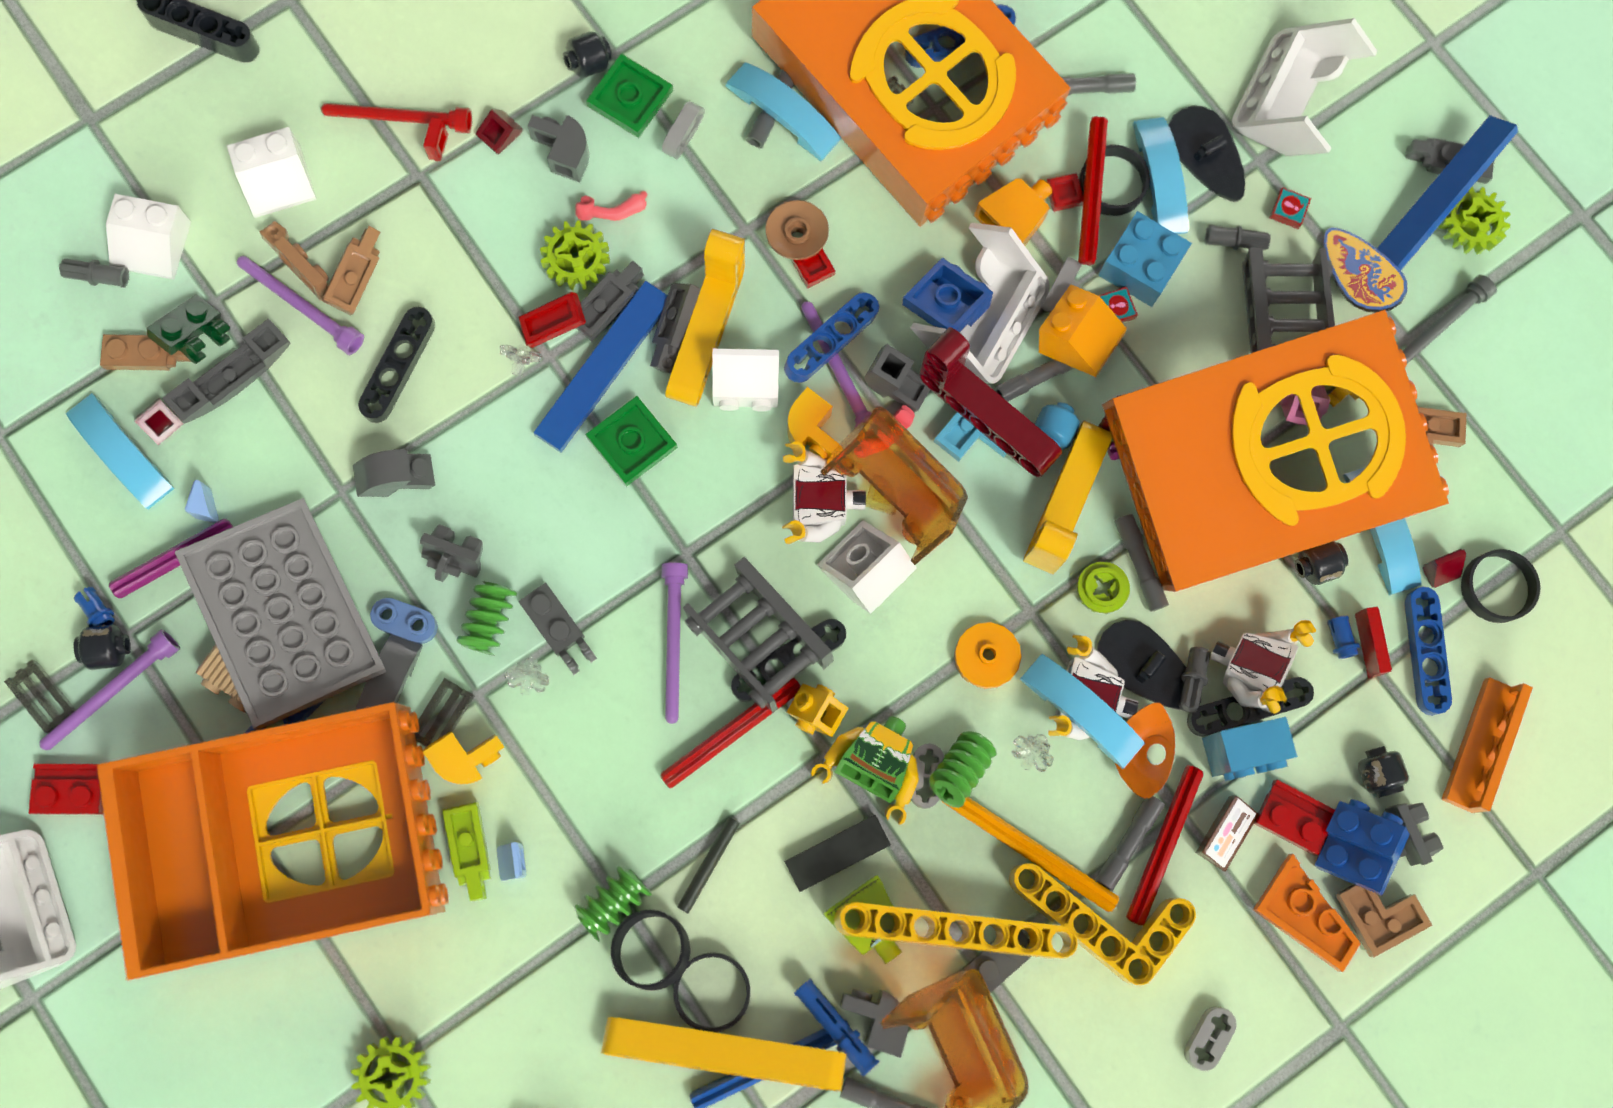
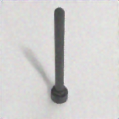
[1403,275,1497,364]

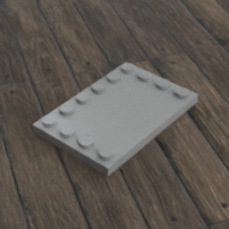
[175,498,386,731]

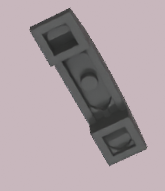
[162,319,291,424]
[355,634,423,710]

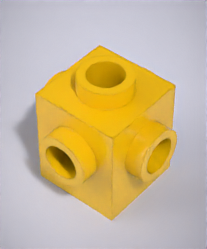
[786,683,849,738]

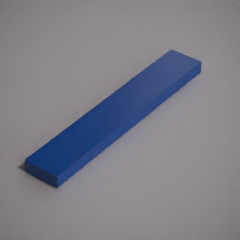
[1377,115,1518,270]
[533,281,668,453]

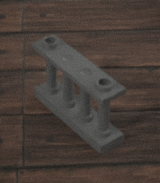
[1242,248,1335,353]
[683,556,834,713]

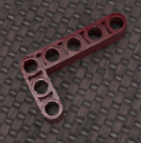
[919,327,1062,478]

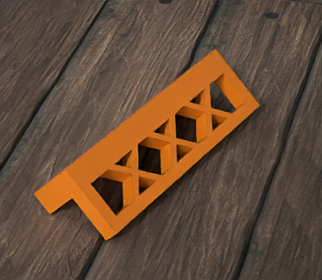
[1441,677,1533,813]

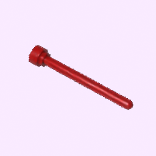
[321,103,472,134]

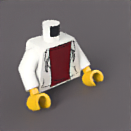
[782,441,866,544]
[1210,620,1316,714]
[1048,635,1139,740]

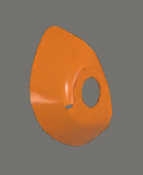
[1115,703,1175,798]

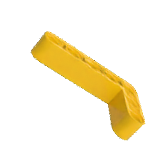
[665,229,745,407]
[1023,420,1113,575]
[1009,863,1196,986]

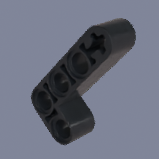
[137,0,260,63]

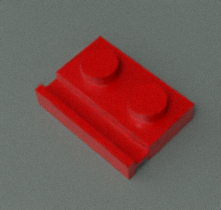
[28,764,104,815]
[1254,780,1335,855]

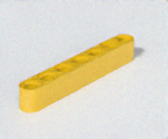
[834,902,1078,959]
[601,1017,847,1091]

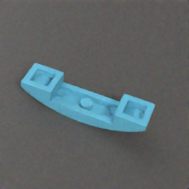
[725,62,841,162]
[1133,117,1189,234]
[66,393,175,510]
[1343,468,1422,595]
[1020,654,1145,769]

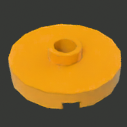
[954,622,1021,689]

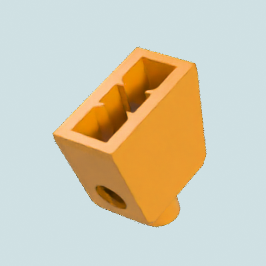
[974,178,1052,246]

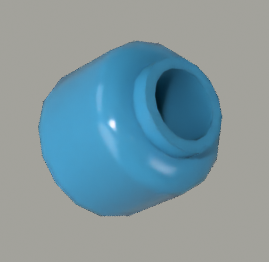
[1034,402,1080,450]

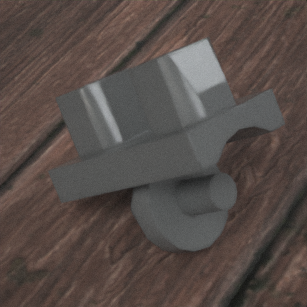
[420,524,483,582]
[1385,803,1444,866]

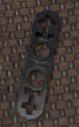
[358,306,435,423]
[731,619,846,702]
[1187,677,1314,736]

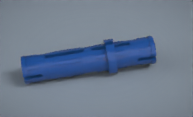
[794,979,880,1077]

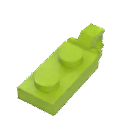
[442,802,491,902]

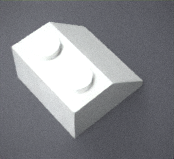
[227,127,316,218]
[106,194,191,280]
[712,348,779,411]
[817,520,917,614]

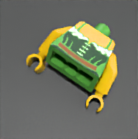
[811,716,919,825]

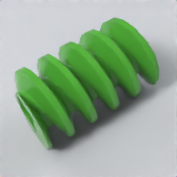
[456,581,517,656]
[929,731,997,808]
[574,866,652,942]

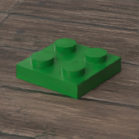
[586,53,673,138]
[585,396,678,487]

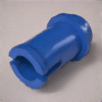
[74,587,115,627]
[1327,616,1360,659]

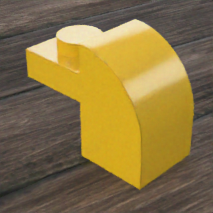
[787,387,842,464]
[422,731,504,784]

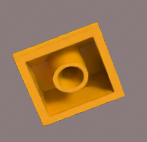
[1039,284,1127,377]

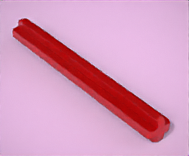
[1078,116,1108,265]
[660,677,801,788]
[1126,765,1204,926]

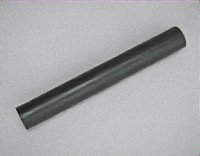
[677,817,740,914]

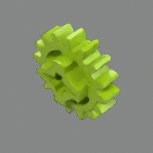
[1439,187,1511,255]
[540,220,610,291]
[351,1036,431,1108]

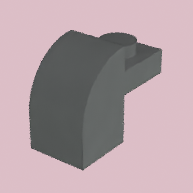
[528,115,589,183]
[865,344,930,413]
[353,449,435,497]
[840,989,908,1058]

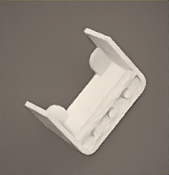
[1232,18,1377,156]
[910,222,1049,384]
[0,830,76,989]

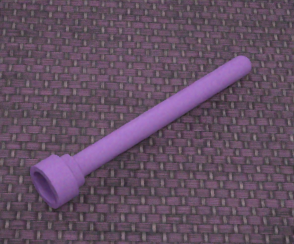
[237,256,364,355]
[801,301,883,439]
[661,563,688,724]
[39,629,180,750]

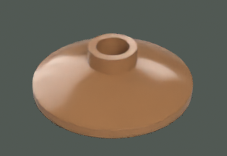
[766,200,829,260]

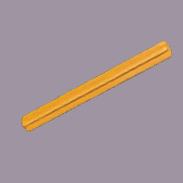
[941,797,1119,912]

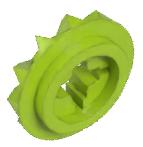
[1077,562,1130,614]

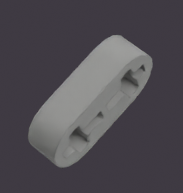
[662,101,704,159]
[1041,257,1082,313]
[911,744,944,809]
[1184,1007,1237,1071]

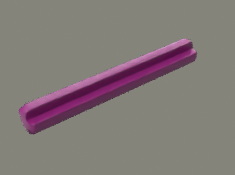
[109,519,233,598]

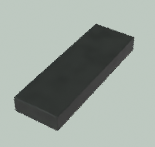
[784,814,891,892]

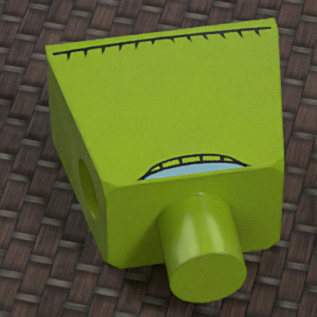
[823,875,902,964]

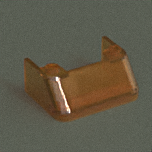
[820,406,968,565]
[880,969,1029,1108]

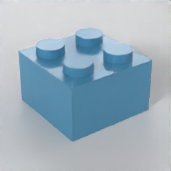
[1098,211,1192,307]
[1202,717,1298,781]

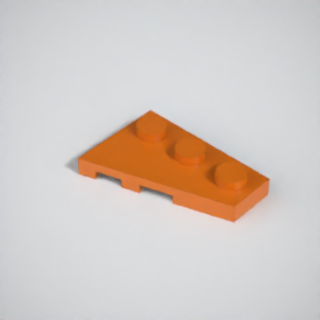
[1253,854,1361,972]

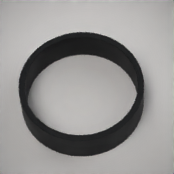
[1079,145,1150,216]
[1461,549,1541,623]
[611,910,690,991]
[673,953,750,1033]

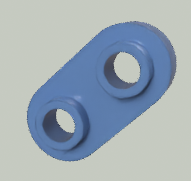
[370,598,438,644]

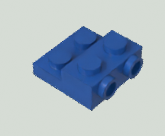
[902,257,993,332]
[1315,799,1410,896]

